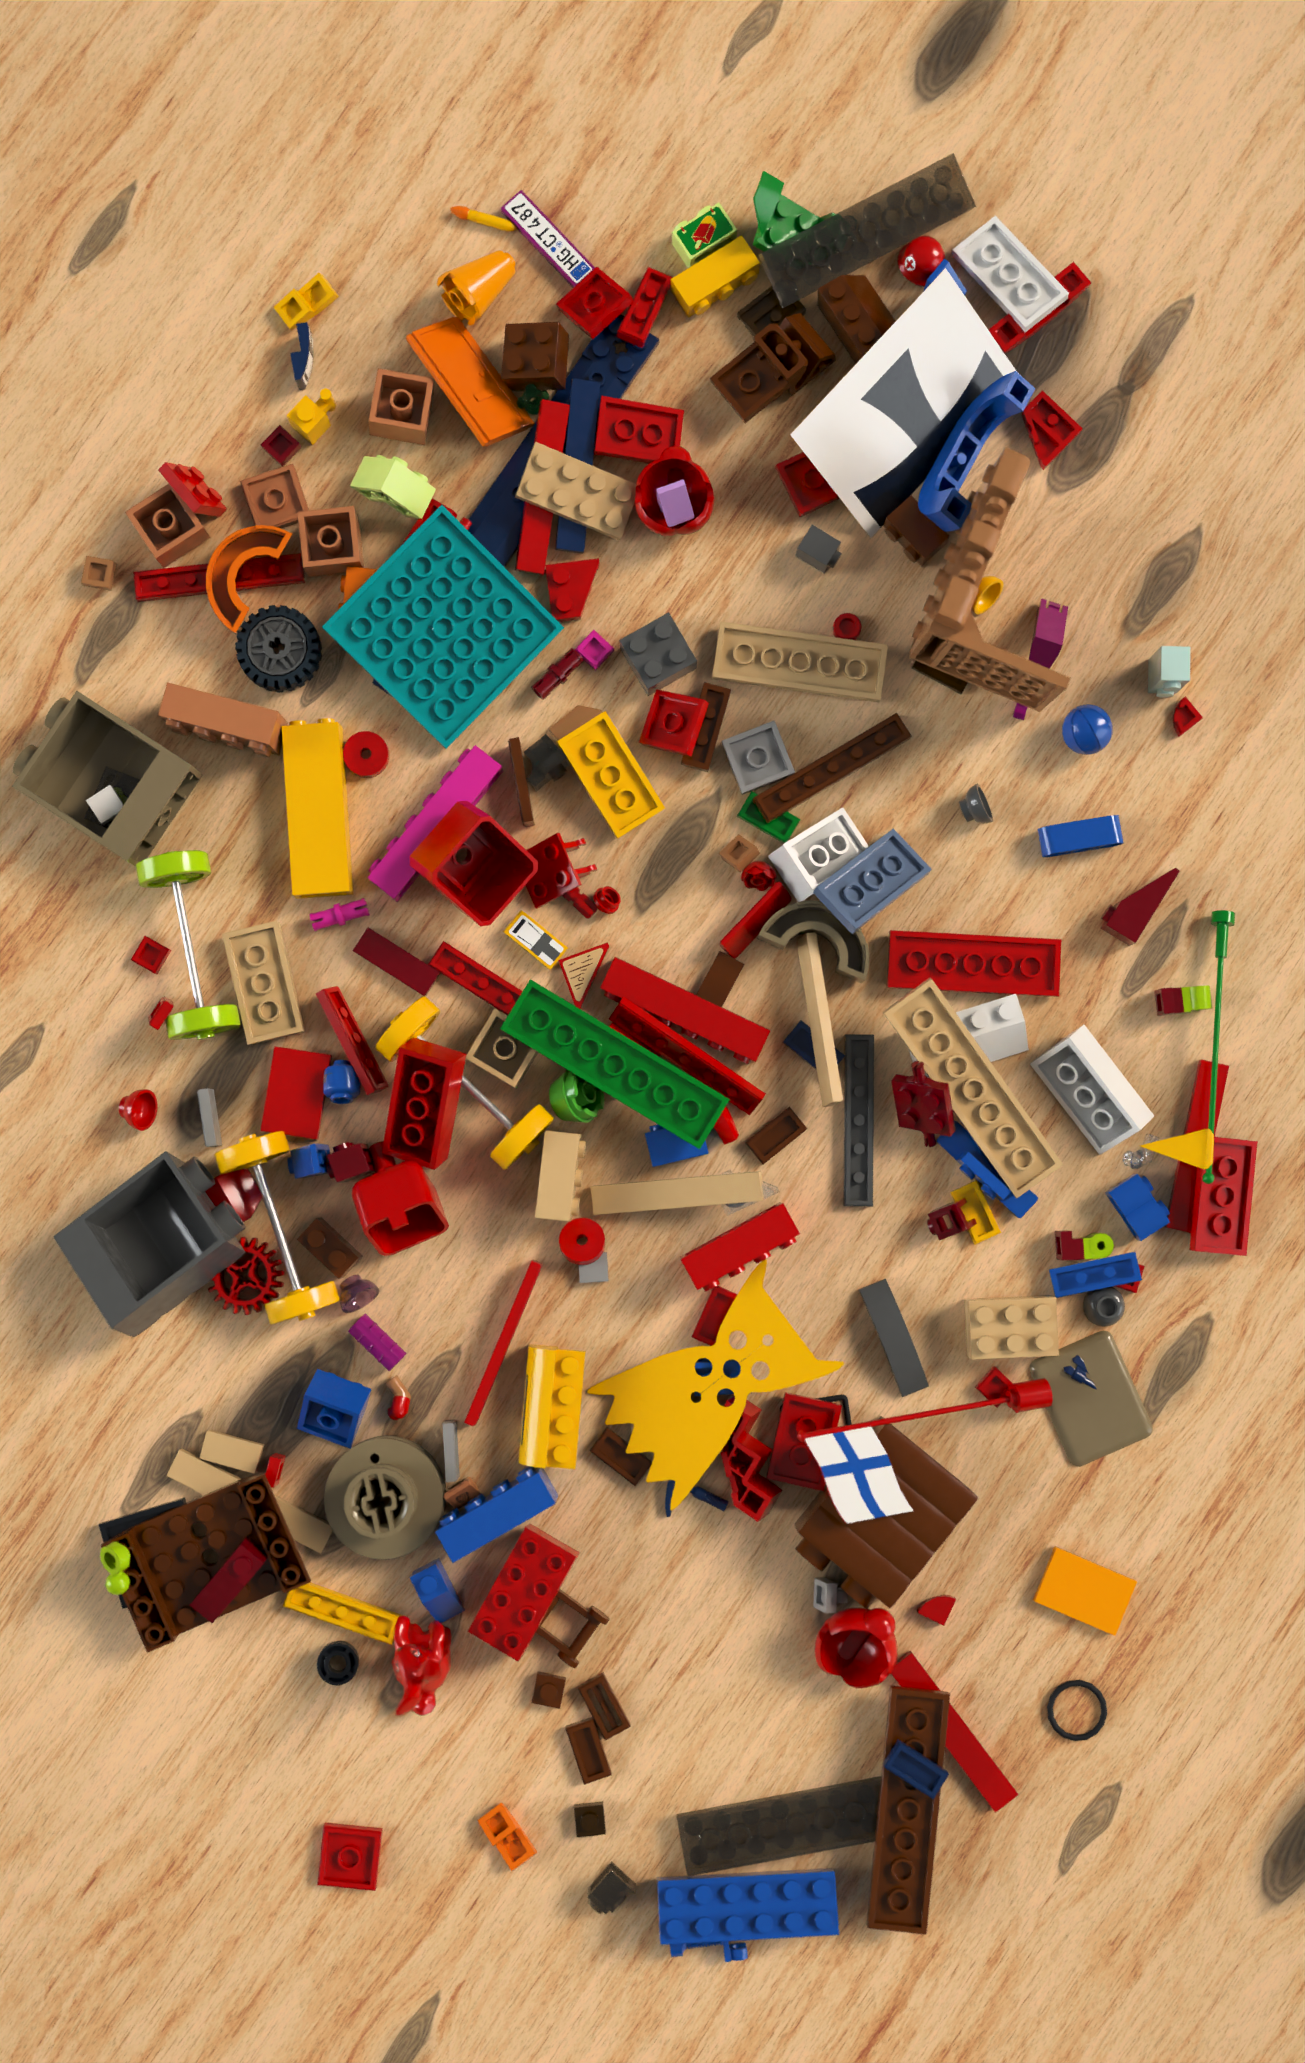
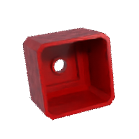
[410,801,538,926]

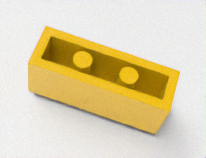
[671,235,760,318]

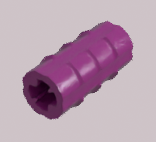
[348,1313,407,1372]

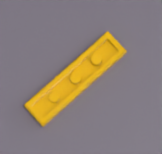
[283,1582,402,1645]

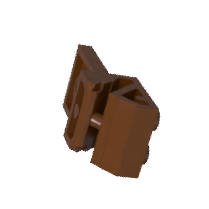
[710,313,836,423]

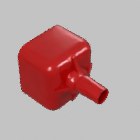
[352,1141,449,1256]

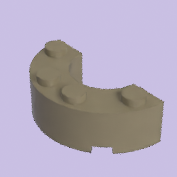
[757,900,869,983]

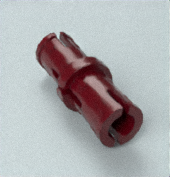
[531,648,584,700]

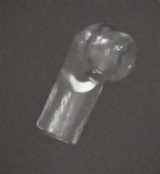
[1123,1134,1160,1169]

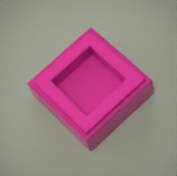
[575,630,615,671]

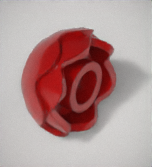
[741,861,777,891]

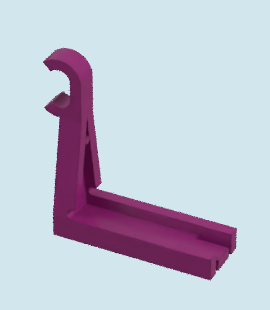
[1013,598,1068,720]

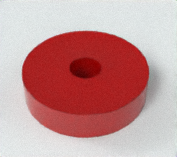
[343,731,390,778]
[559,1218,605,1265]

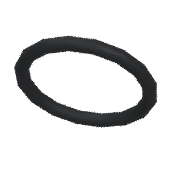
[1047,1680,1107,1741]

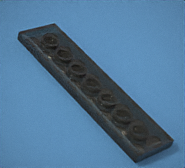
[758,153,976,308]
[677,1776,881,1877]

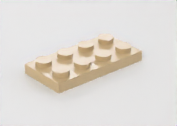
[515,442,636,540]
[222,920,305,1045]

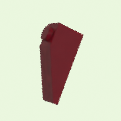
[1101,868,1180,946]
[190,1536,267,1623]

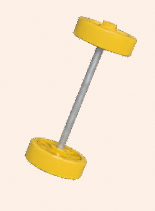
[376,996,554,1170]
[214,1131,340,1325]

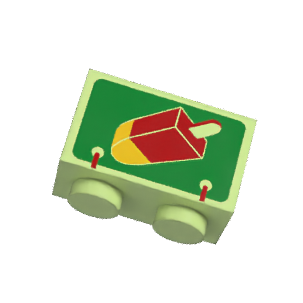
[672,203,737,268]

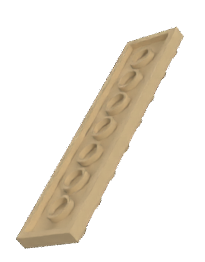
[883,978,1063,1199]

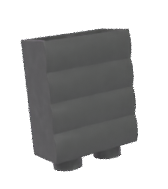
[53,1151,246,1337]

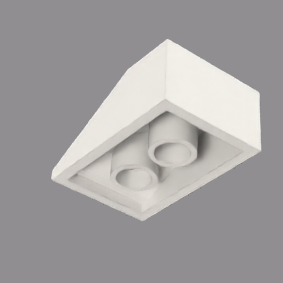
[768,807,869,902]

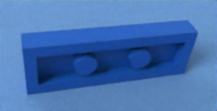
[1049,1252,1142,1298]

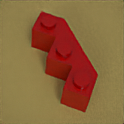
[721,1396,782,1522]

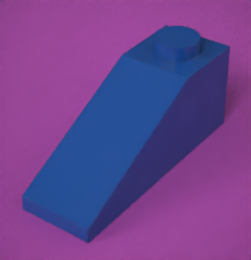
[287,1144,330,1179]

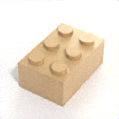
[535,1130,586,1222]
[964,1295,1059,1360]

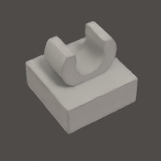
[813,1578,848,1613]

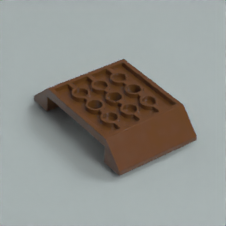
[101,1473,311,1653]

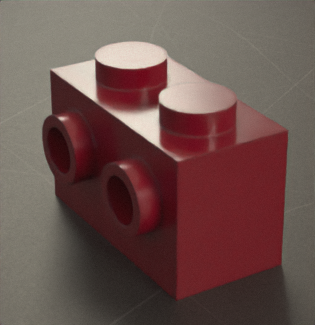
[325,1142,375,1183]

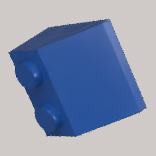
[297,1369,371,1449]

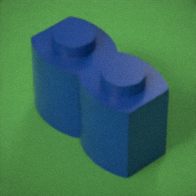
[1105,1174,1170,1241]

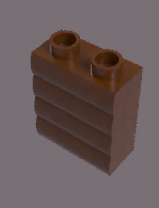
[794,1416,979,1609]

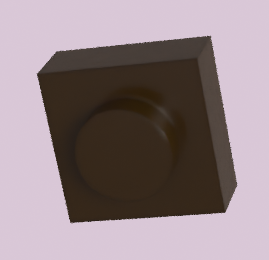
[574,1801,606,1838]

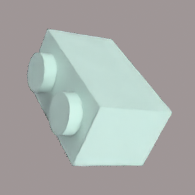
[1148,646,1190,698]

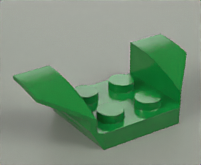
[753,171,852,270]

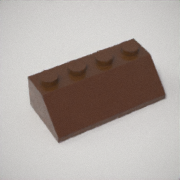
[817,275,896,364]

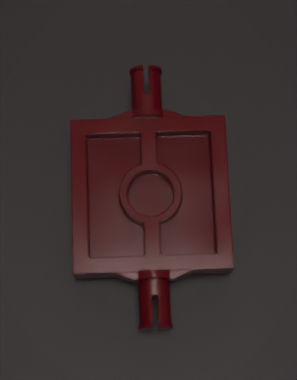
[891,1061,956,1147]

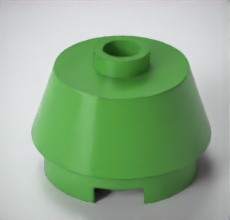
[549,1070,605,1123]

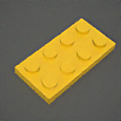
[556,711,665,839]

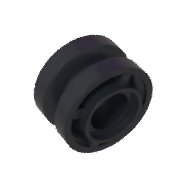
[317,1641,359,1685]

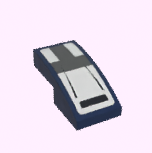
[290,322,313,390]

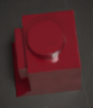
[927,1197,977,1241]

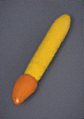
[450,206,517,231]

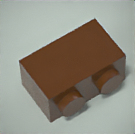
[884,495,950,567]
[297,1217,363,1279]

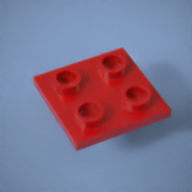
[526,833,598,909]

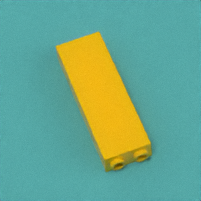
[281,718,354,899]

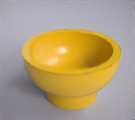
[971,576,1003,614]

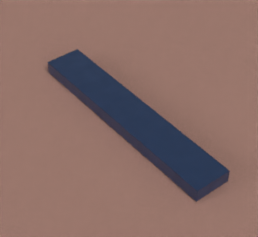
[555,378,600,554]

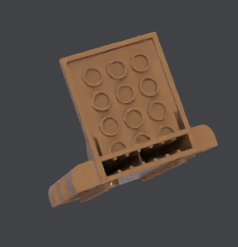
[908,447,1071,712]

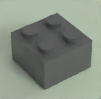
[619,612,697,696]

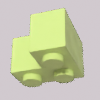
[350,455,436,519]

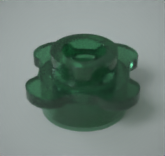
[516,384,549,415]

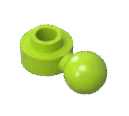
[100,1542,130,1595]

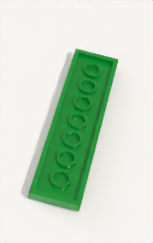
[500,979,730,1150]

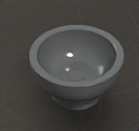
[959,784,993,824]
[1083,1287,1125,1327]

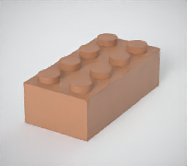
[158,682,288,757]

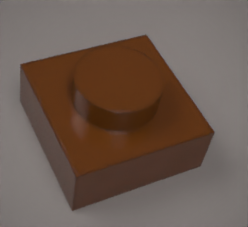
[532,1671,566,1709]

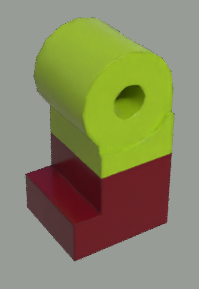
[1154,986,1212,1016]
[1055,1230,1114,1261]

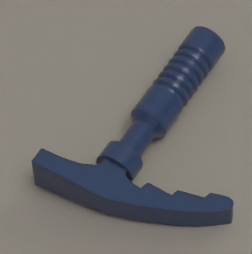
[665,1480,729,1517]

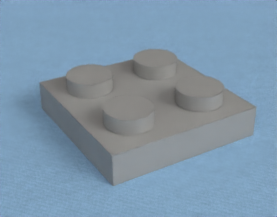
[721,720,795,795]

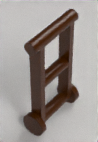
[536,1589,610,1668]

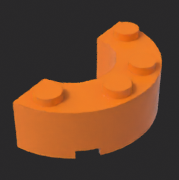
[206,525,292,634]

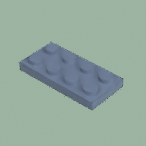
[813,829,932,934]

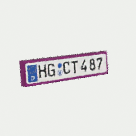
[501,190,595,288]

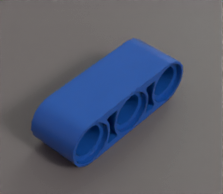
[1038,815,1124,858]

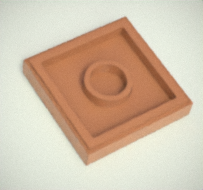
[240,463,309,529]

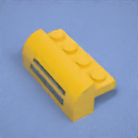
[518,1344,586,1469]

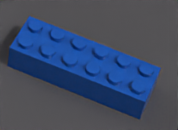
[657,1868,839,1945]

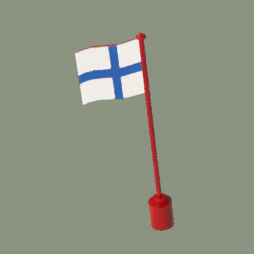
[797,1378,1053,1523]

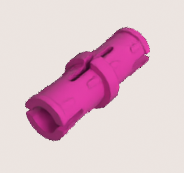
[309,898,370,931]

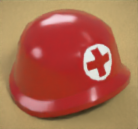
[897,236,945,287]

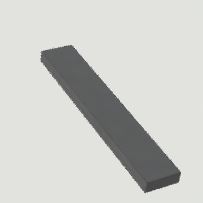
[843,1034,874,1206]

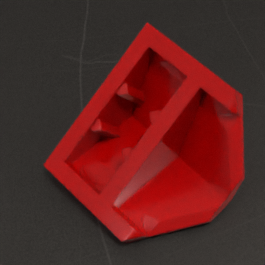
[205,1168,263,1222]

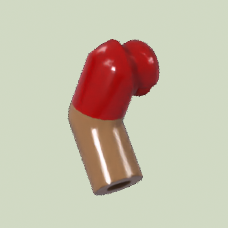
[385,1375,411,1420]

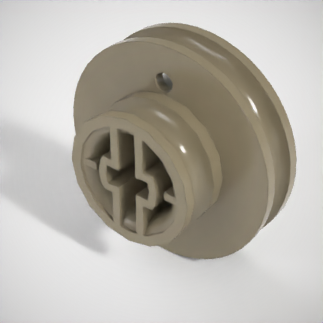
[324,1435,446,1560]

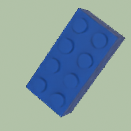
[435,1466,558,1563]

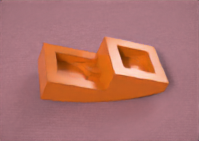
[477,1803,538,1871]

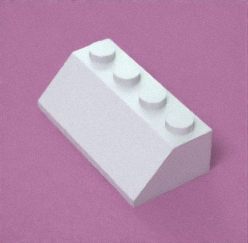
[908,994,1029,1078]
[1030,1025,1154,1155]

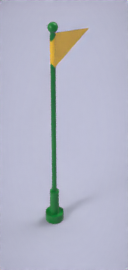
[1140,910,1235,1184]

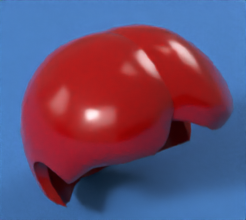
[635,446,714,537]
[815,1608,898,1689]

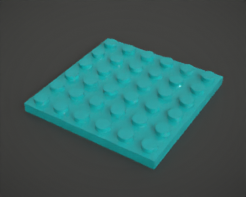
[322,505,564,749]

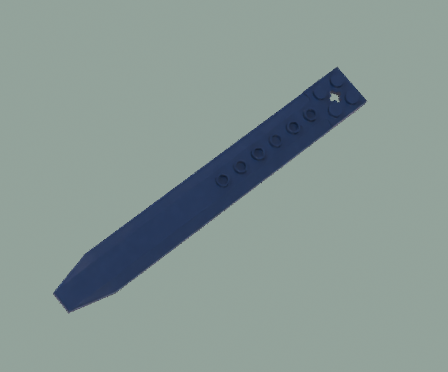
[372,314,659,697]

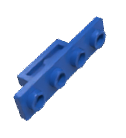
[936,1121,1038,1218]

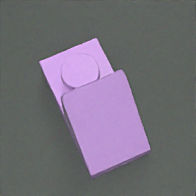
[656,479,694,527]

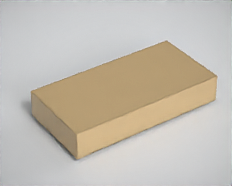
[199,1429,264,1474]

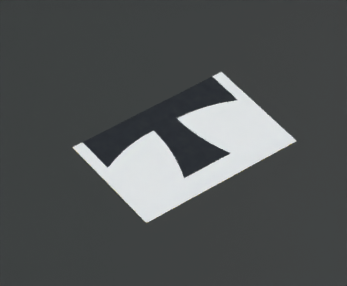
[790,268,1016,538]

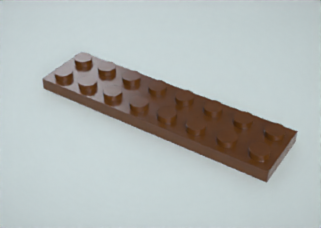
[866,1685,950,1935]

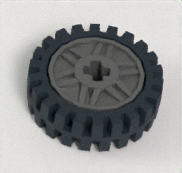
[235,605,322,693]

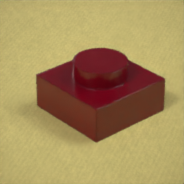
[261,425,302,467]

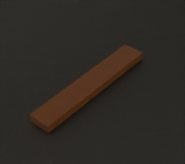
[753,713,912,824]

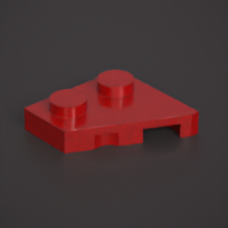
[545,558,600,622]

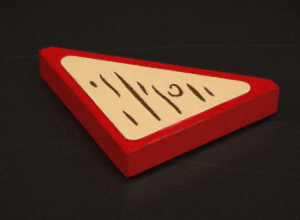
[558,942,609,1009]

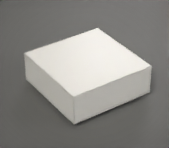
[86,785,124,826]

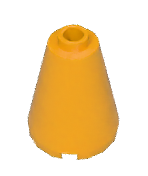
[437,250,516,325]

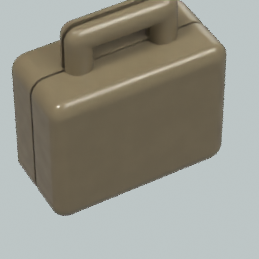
[1030,1330,1153,1467]

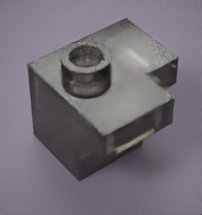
[524,734,569,792]

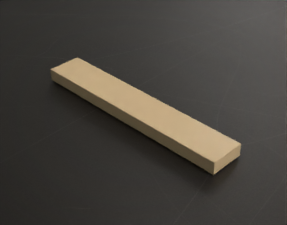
[796,932,843,1107]
[591,1171,764,1215]
[166,1448,333,1554]

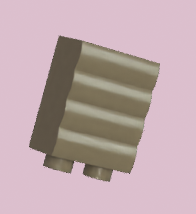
[12,691,203,866]

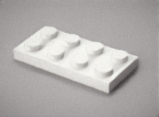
[952,216,1069,332]

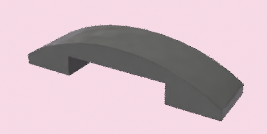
[859,1279,929,1397]

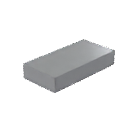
[197,1088,222,1147]
[442,1420,460,1482]

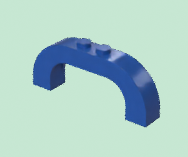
[918,371,1035,532]

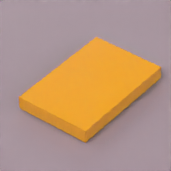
[1033,1546,1137,1636]

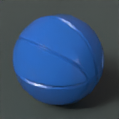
[1062,704,1113,755]

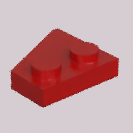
[1021,390,1083,470]

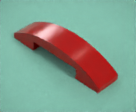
[989,262,1091,354]

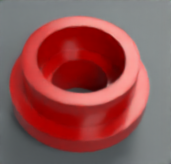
[593,886,621,914]

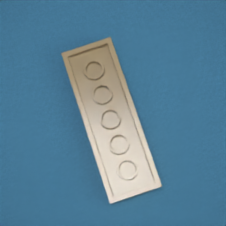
[712,621,888,703]

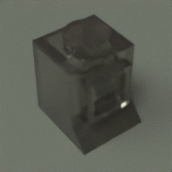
[587,1861,636,1914]

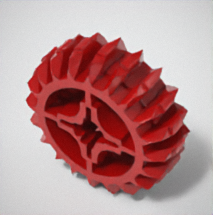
[208,1237,285,1315]

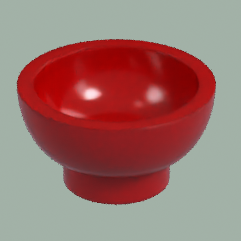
[119,1089,158,1131]

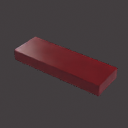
[353,927,441,996]

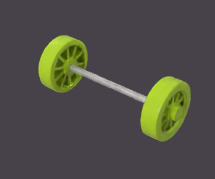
[136,850,241,1040]

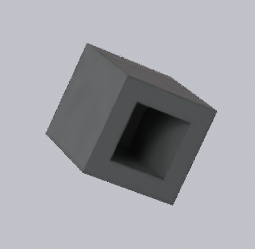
[796,525,842,573]

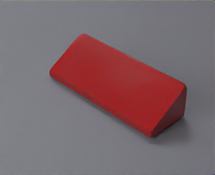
[720,881,792,959]

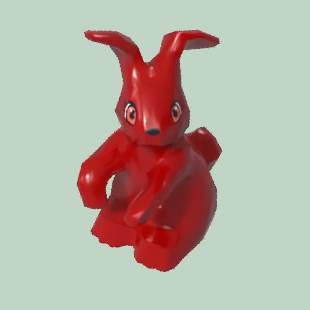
[392,1615,452,1716]

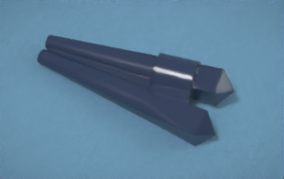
[1064,1355,1096,1389]

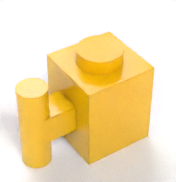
[286,388,336,446]

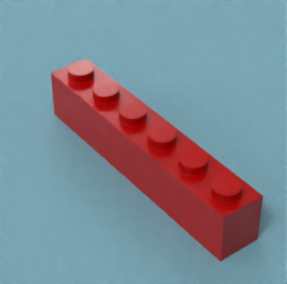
[600,957,771,1064]

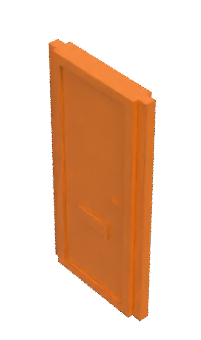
[405,316,534,447]

